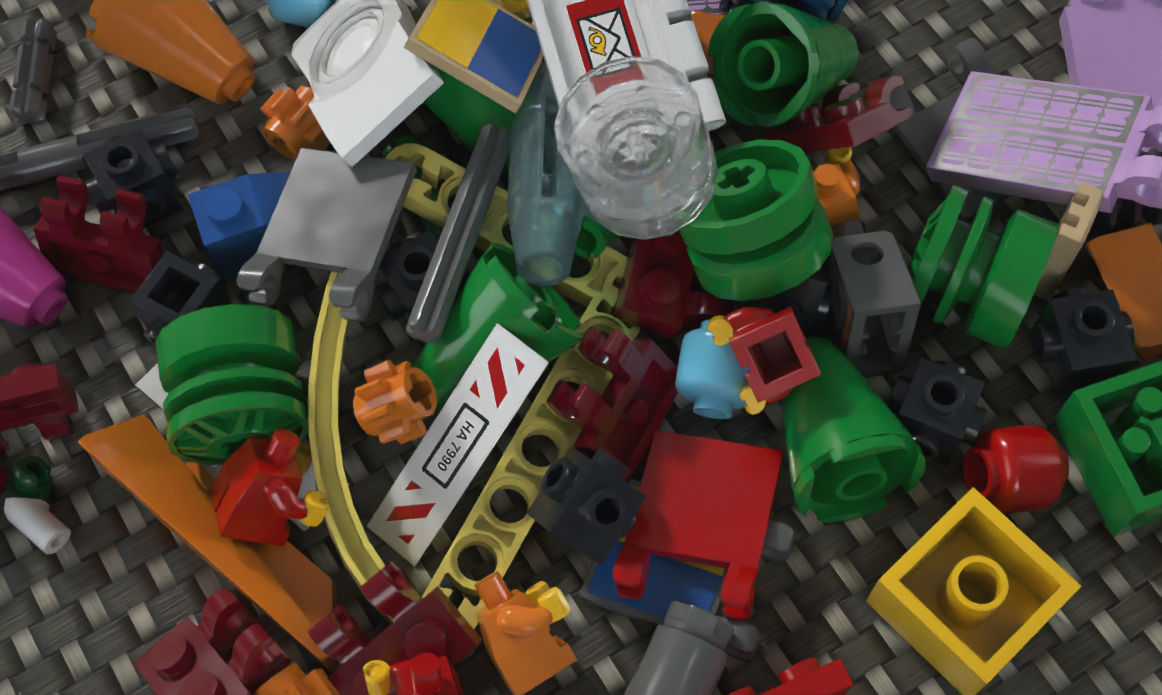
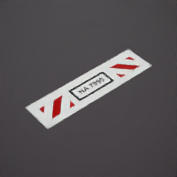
[367,323,549,567]

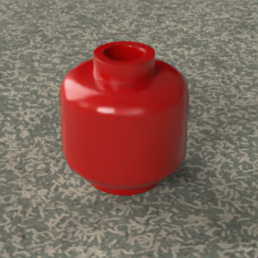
[963,425,1069,514]

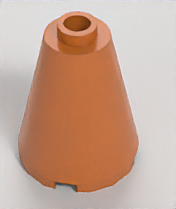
[86,0,256,104]

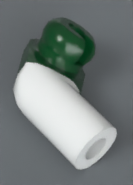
[4,456,71,555]

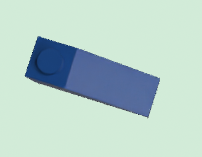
[188,171,291,279]

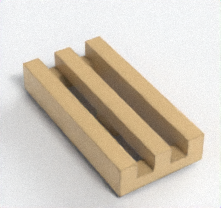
[1034,181,1104,300]

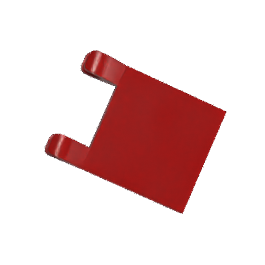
[613,430,784,621]

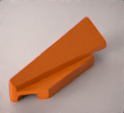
[78,414,338,673]

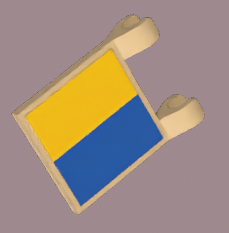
[403,0,544,114]

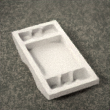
[291,0,444,167]

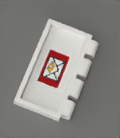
[527,0,726,179]

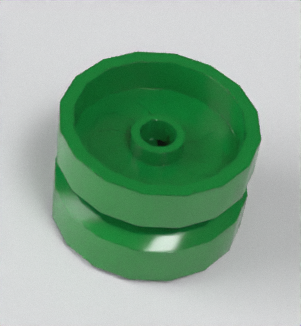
[669,139,833,301]

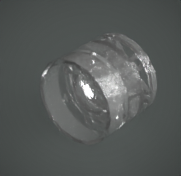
[554,56,718,240]

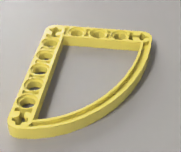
[308,143,641,630]

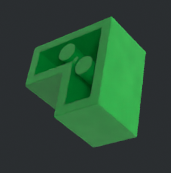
[1053,361,1162,537]

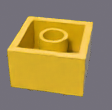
[866,487,1081,695]

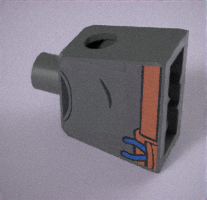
[826,220,921,378]

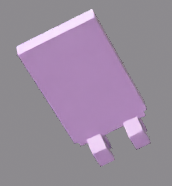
[1059,0,1162,152]

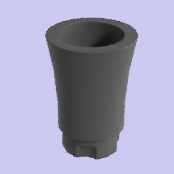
[624,601,735,695]

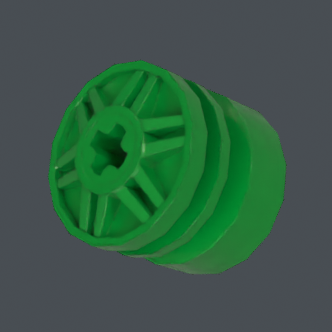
[908,185,1059,350]
[155,304,309,465]

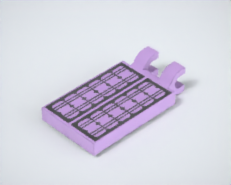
[926,71,1162,213]

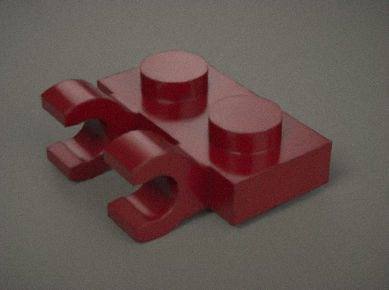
[764,76,912,153]
[33,175,164,293]
[613,201,734,339]
[546,326,678,483]
[0,363,79,453]
[307,561,482,695]
[133,586,292,695]

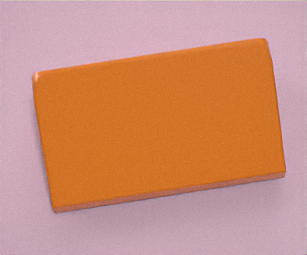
[1086,223,1162,361]

